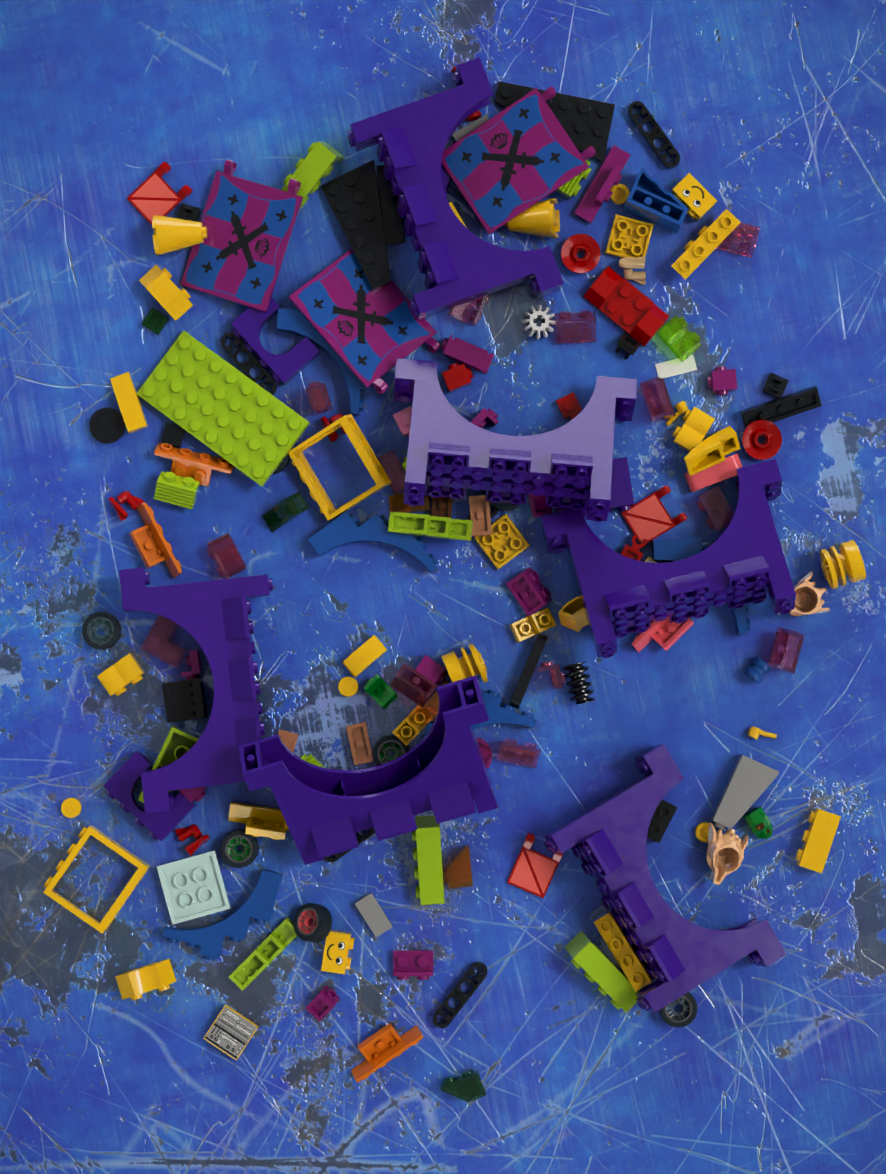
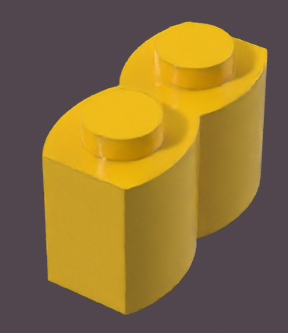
[672,407,715,452]
[97,653,145,697]

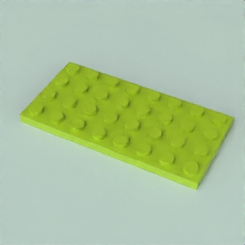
[136,330,310,487]

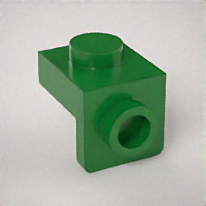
[363,675,398,710]

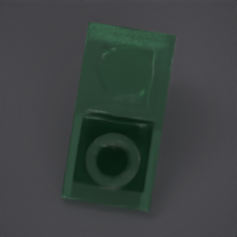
[262,492,310,533]
[440,1068,487,1102]

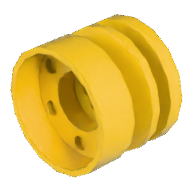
[819,540,866,589]
[441,643,488,683]

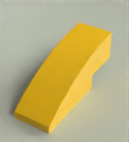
[110,372,149,434]
[684,426,741,476]

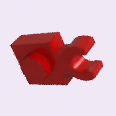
[555,392,582,421]
[621,534,647,561]

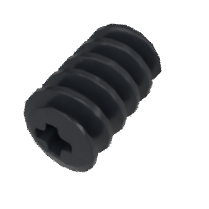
[563,661,595,705]

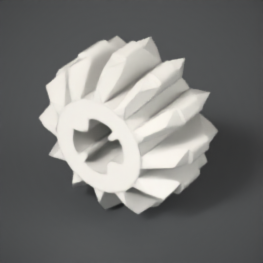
[522,305,556,339]

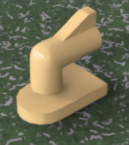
[619,256,646,285]

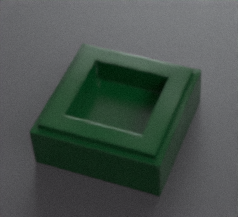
[142,307,170,335]

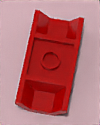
[583,266,670,347]

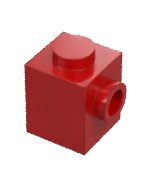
[442,362,474,393]

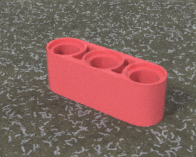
[684,454,743,492]

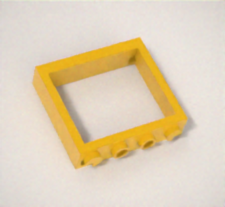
[288,414,392,521]
[43,825,150,934]

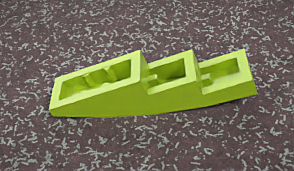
[388,512,473,541]
[229,917,297,991]

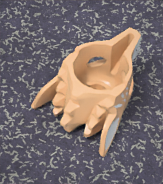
[777,571,830,616]
[706,823,749,885]

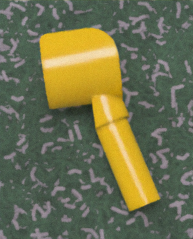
[666,401,688,426]
[747,726,777,740]

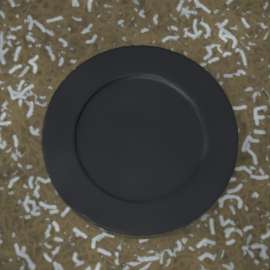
[89,408,126,444]

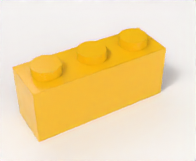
[795,808,841,873]

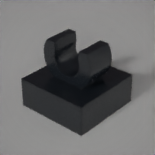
[177,203,201,222]
[615,333,641,360]
[762,373,789,398]

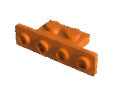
[154,443,234,487]
[129,502,182,578]
[351,1023,423,1083]

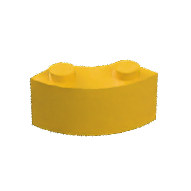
[139,264,193,321]
[558,596,588,632]
[115,959,176,1001]

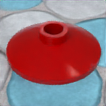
[561,234,601,274]
[742,420,782,460]

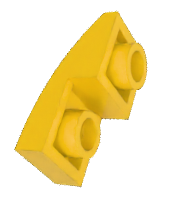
[509,608,556,643]
[342,635,387,678]
[392,704,433,746]

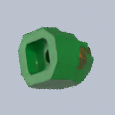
[743,806,773,839]

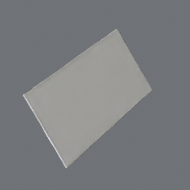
[655,355,697,380]

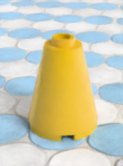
[505,198,560,238]
[152,215,207,255]

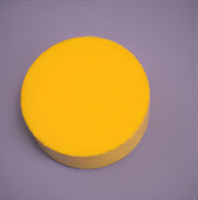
[610,184,630,205]
[338,677,358,697]
[61,798,82,818]
[695,822,709,843]

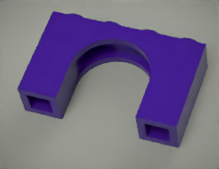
[231,297,321,385]
[553,457,635,517]
[103,750,196,841]

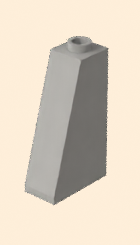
[711,755,779,830]

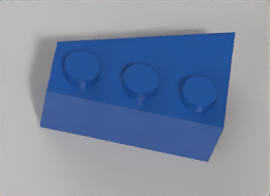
[623,167,688,233]

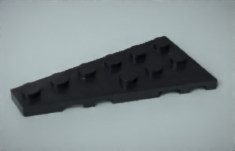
[495,81,615,164]
[321,160,391,291]

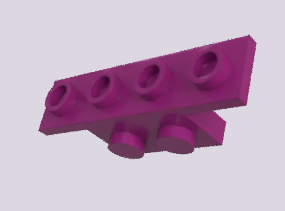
[574,145,631,224]

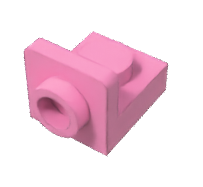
[393,406,412,437]

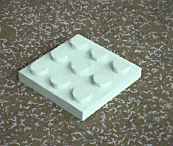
[157,850,231,925]

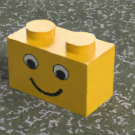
[671,173,717,221]
[321,929,355,974]

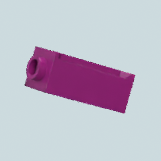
[441,335,495,374]

